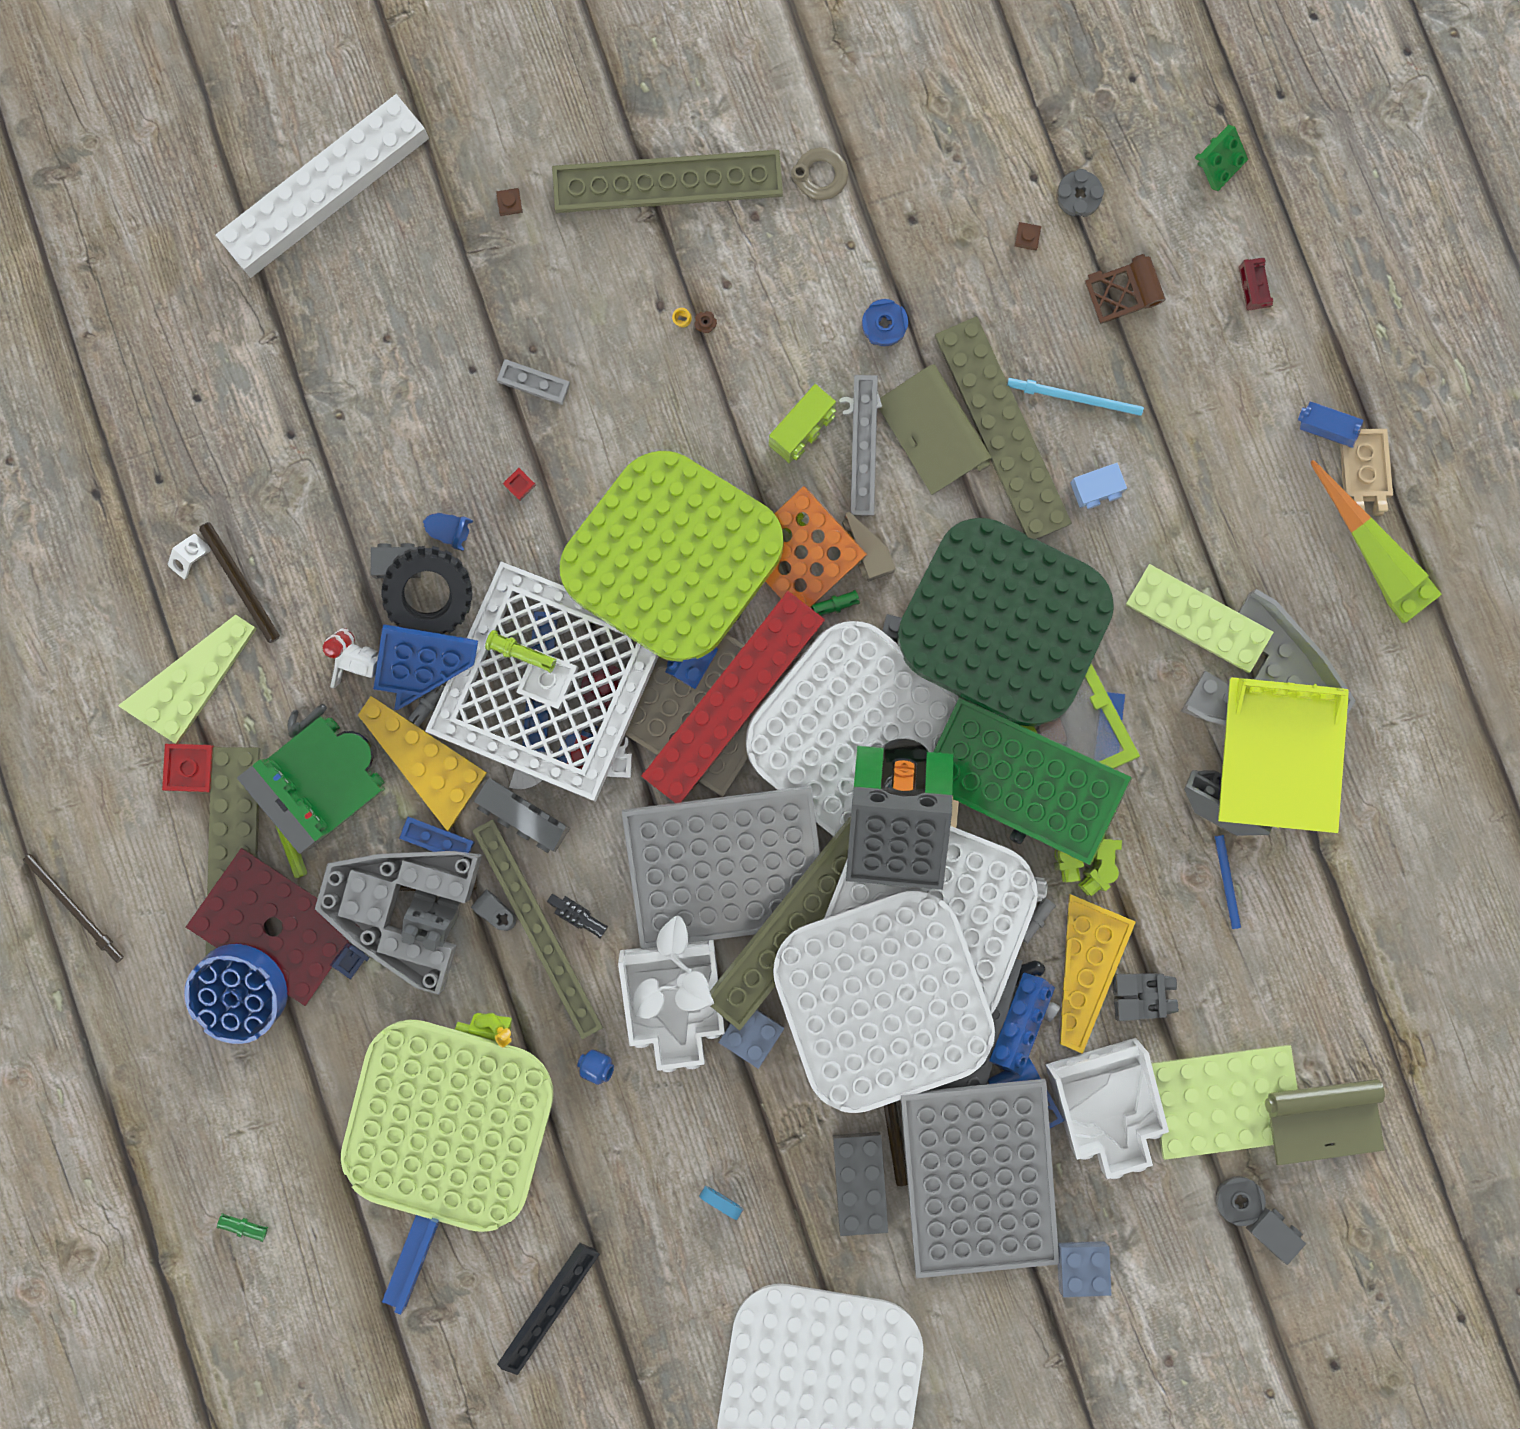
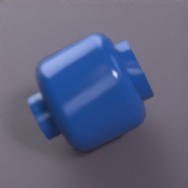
[577,1050,614,1085]

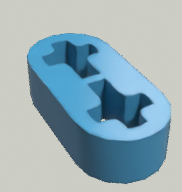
[699,1186,744,1220]

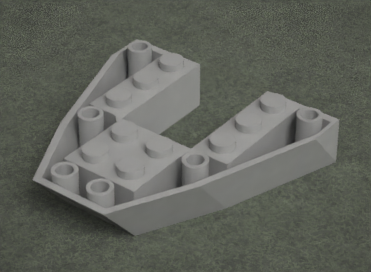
[315,851,482,995]

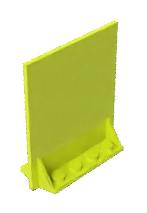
[1218,677,1349,833]

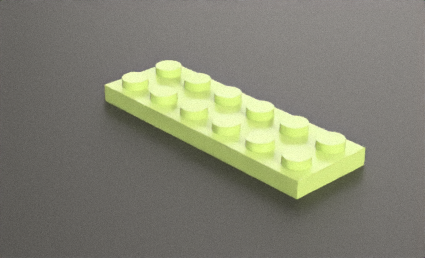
[1126,564,1274,673]

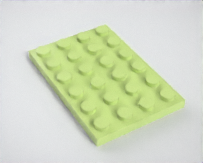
[1151,1045,1298,1160]

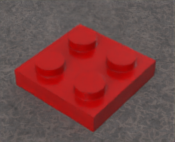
[162,744,214,792]

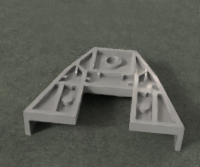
[1181,589,1356,725]

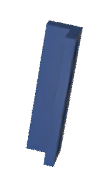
[382,1215,440,1315]

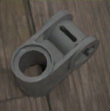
[471,889,517,931]

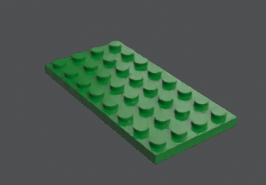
[919,697,1132,865]

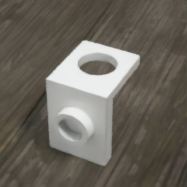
[168,534,211,579]

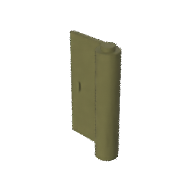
[879,364,992,495]
[1265,1079,1385,1165]

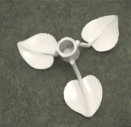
[633,916,714,1019]

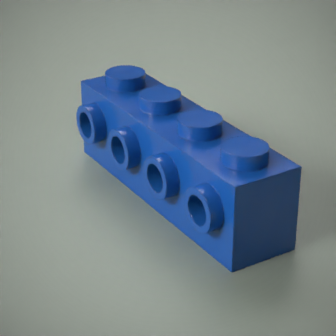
[989,973,1055,1076]

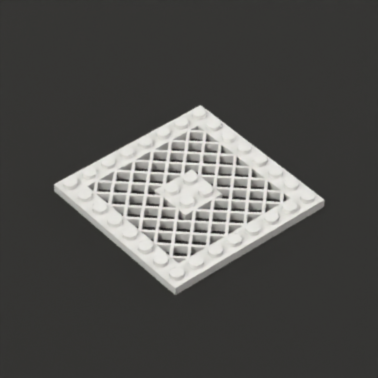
[425,562,659,802]

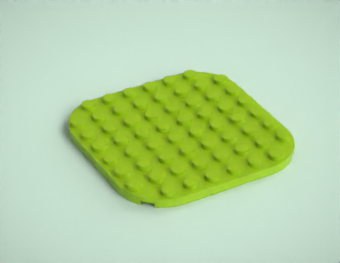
[559,451,784,662]

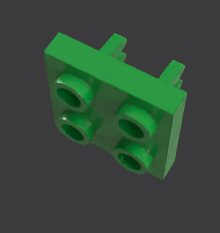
[1195,124,1248,191]

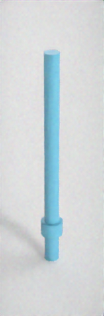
[1007,378,1144,416]

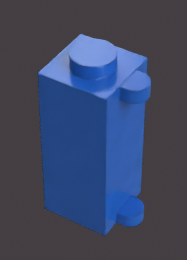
[1298,401,1364,448]

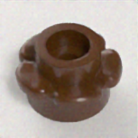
[694,311,717,333]

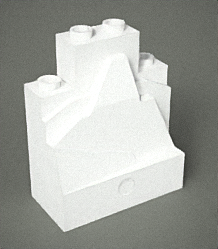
[618,940,725,1072]
[1045,1038,1169,1179]

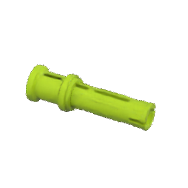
[485,630,557,673]

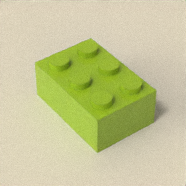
[769,384,836,464]

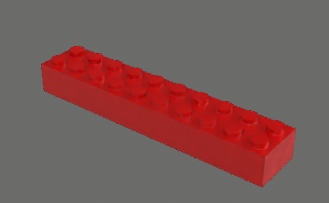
[641,591,825,803]

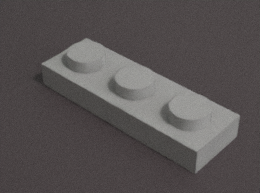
[497,359,570,405]

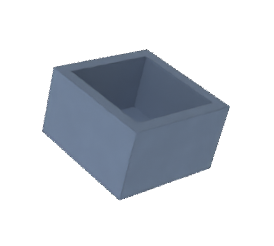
[718,1009,784,1069]
[1058,1241,1112,1297]

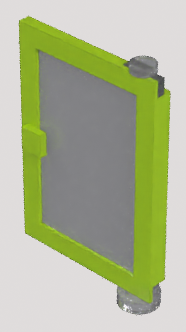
[1018,664,1140,769]

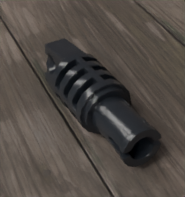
[547,894,608,939]

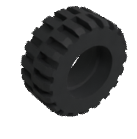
[381,546,472,634]

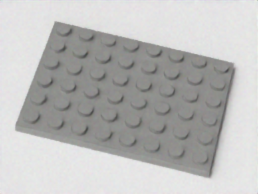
[622,786,820,949]
[901,1079,1059,1278]

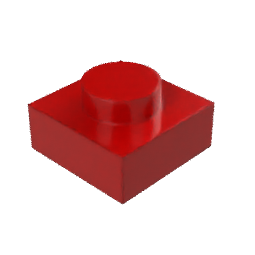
[502,468,536,501]

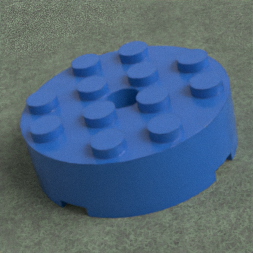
[184,944,287,1044]

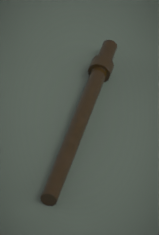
[23,854,124,963]

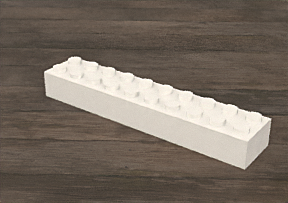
[216,94,429,278]

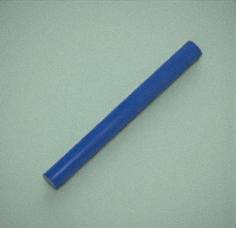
[1214,835,1241,929]

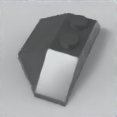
[1184,770,1272,836]

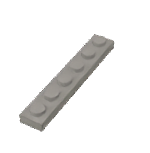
[851,375,878,516]

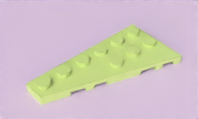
[118,615,257,744]

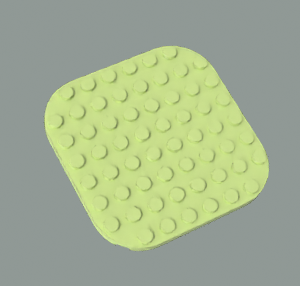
[341,1020,553,1232]

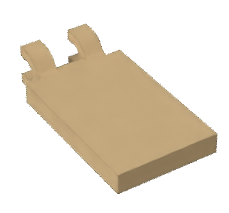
[1340,429,1393,516]

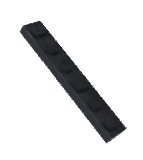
[497,1242,600,1375]

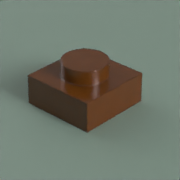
[496,188,523,216]
[1014,222,1041,251]

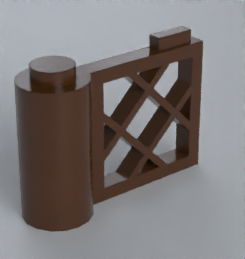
[1085,254,1166,324]

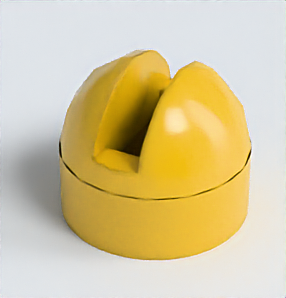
[672,308,692,328]

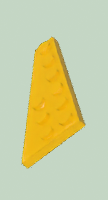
[358,696,488,832]
[1059,894,1135,1054]

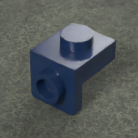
[330,942,370,980]

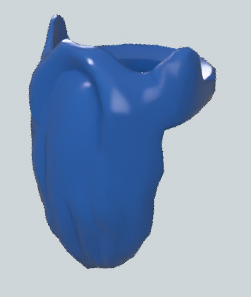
[423,513,473,551]

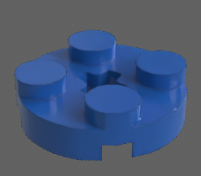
[862,299,908,346]

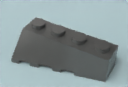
[474,778,571,853]

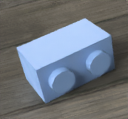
[1070,463,1127,509]

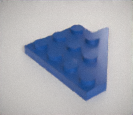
[373,624,478,710]

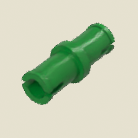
[812,590,860,616]
[216,1213,268,1242]

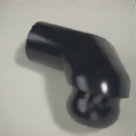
[1016,960,1045,986]

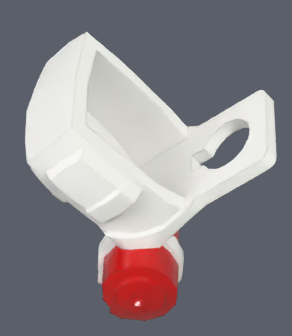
[323,628,378,688]

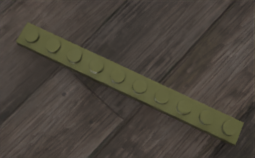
[472,819,604,1039]

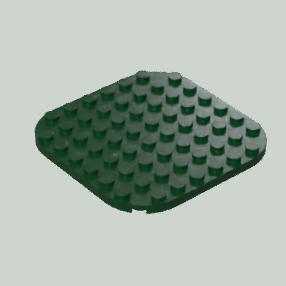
[897,518,1114,727]

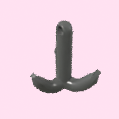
[287,704,327,738]

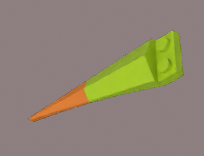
[1311,460,1442,624]

